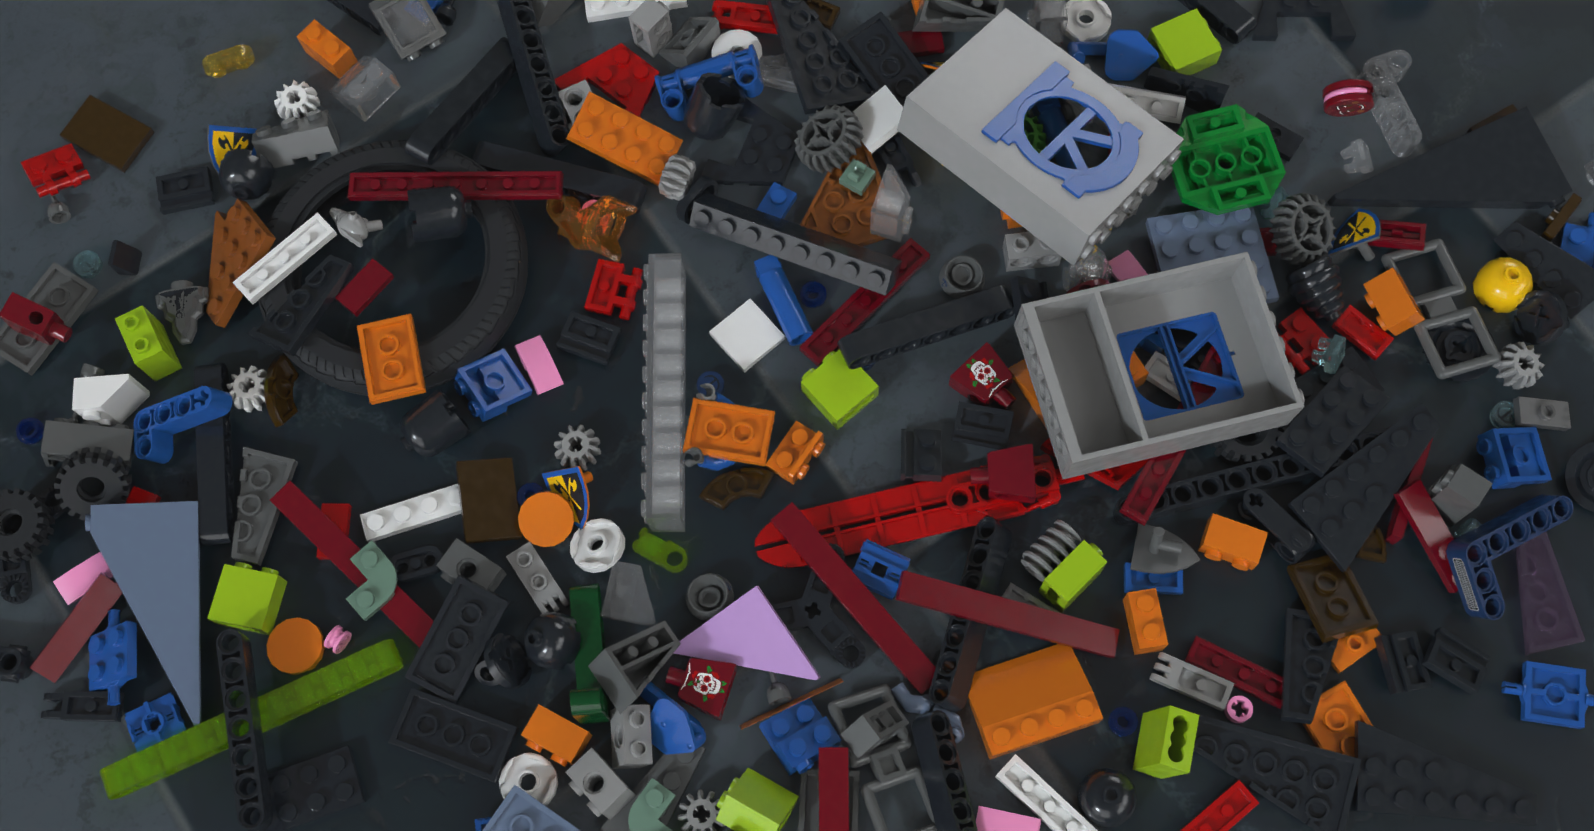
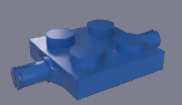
[1559,212,1594,268]
[88,609,137,706]
[1501,661,1594,729]

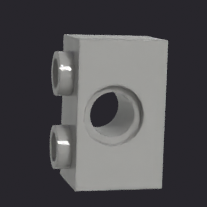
[610,705,653,769]
[566,747,636,820]

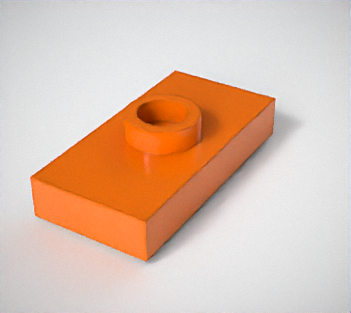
[1331,628,1382,674]

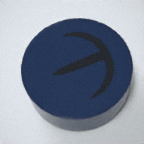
[697,371,725,396]

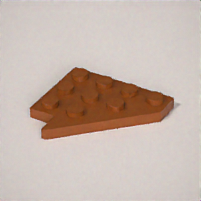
[800,141,901,247]
[206,198,276,328]

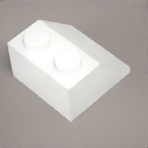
[72,374,150,427]

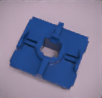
[851,539,910,600]
[125,692,187,756]

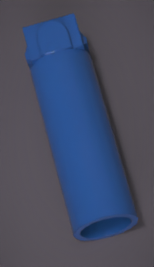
[1032,98,1088,169]
[754,255,813,346]

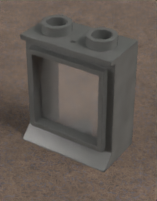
[369,0,447,62]

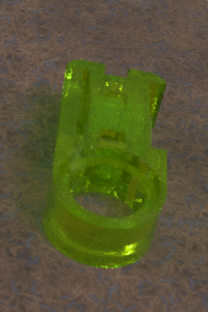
[632,527,688,573]

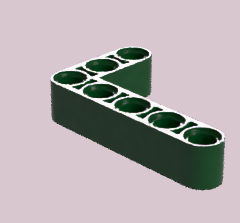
[569,583,611,725]

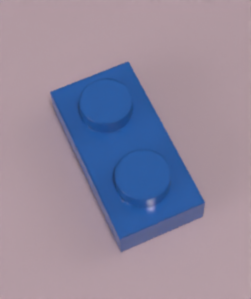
[756,182,797,219]
[1124,562,1183,595]

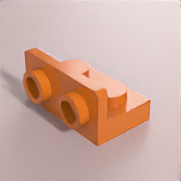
[766,420,825,485]

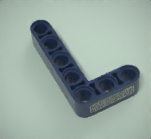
[1446,494,1574,620]

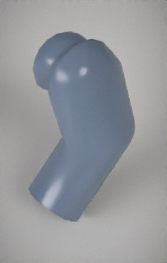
[891,682,934,714]
[932,704,965,743]

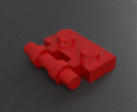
[21,143,91,198]
[584,259,643,320]
[1277,307,1338,375]

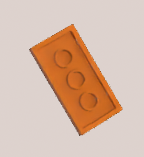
[566,91,683,186]

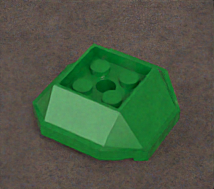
[1171,104,1286,215]

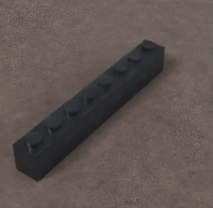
[689,193,902,296]

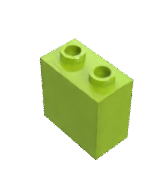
[1147,8,1222,76]
[115,305,182,382]
[801,350,879,430]
[1038,540,1107,613]
[207,562,288,635]
[1133,705,1199,779]
[716,768,799,831]

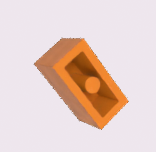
[296,19,359,80]
[1363,267,1425,336]
[1198,513,1268,571]
[1123,588,1168,655]
[521,704,593,767]

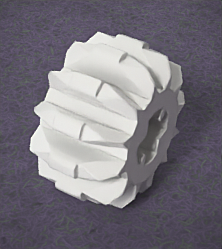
[274,80,321,119]
[226,365,267,413]

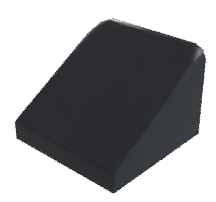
[108,240,142,276]

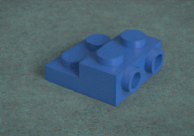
[453,349,532,422]
[1476,427,1552,489]
[759,698,842,776]

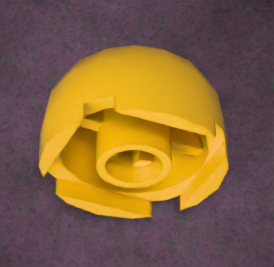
[1473,257,1533,313]

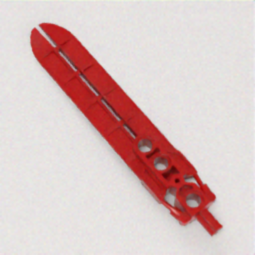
[755,454,1085,568]

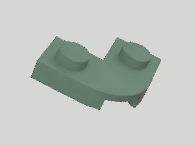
[346,540,397,621]
[628,778,677,831]

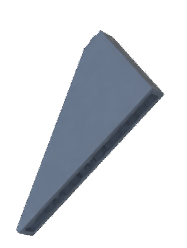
[85,501,202,729]

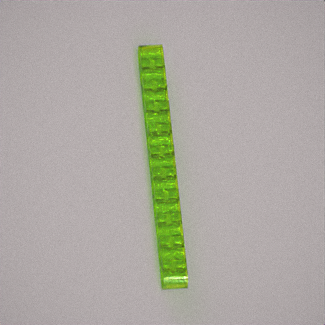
[99,639,404,800]

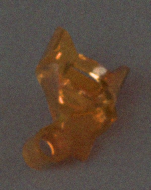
[546,195,637,262]

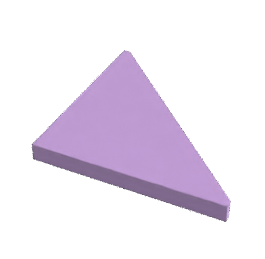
[674,586,820,680]

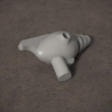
[329,208,383,247]

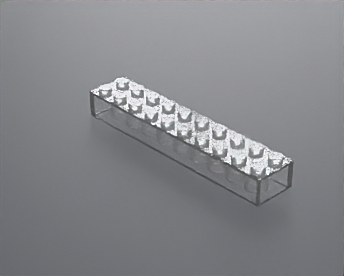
[641,253,686,532]

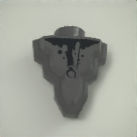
[155,280,209,345]

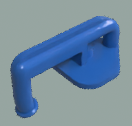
[1067,29,1159,81]
[640,681,706,754]

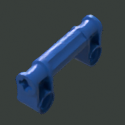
[655,44,764,121]

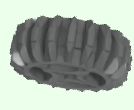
[794,104,864,174]
[1269,193,1337,266]

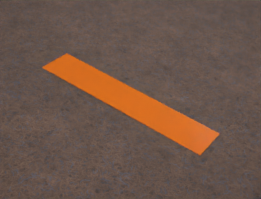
[739,678,844,730]

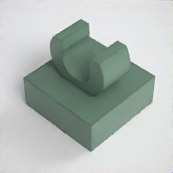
[839,159,876,196]

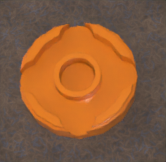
[518,491,575,547]
[266,617,325,675]

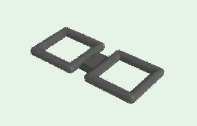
[1381,238,1501,379]
[828,684,937,831]

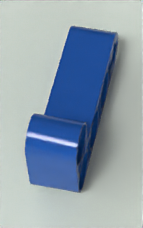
[134,386,233,464]

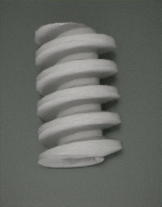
[1021,520,1081,582]

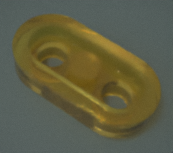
[202,45,255,78]

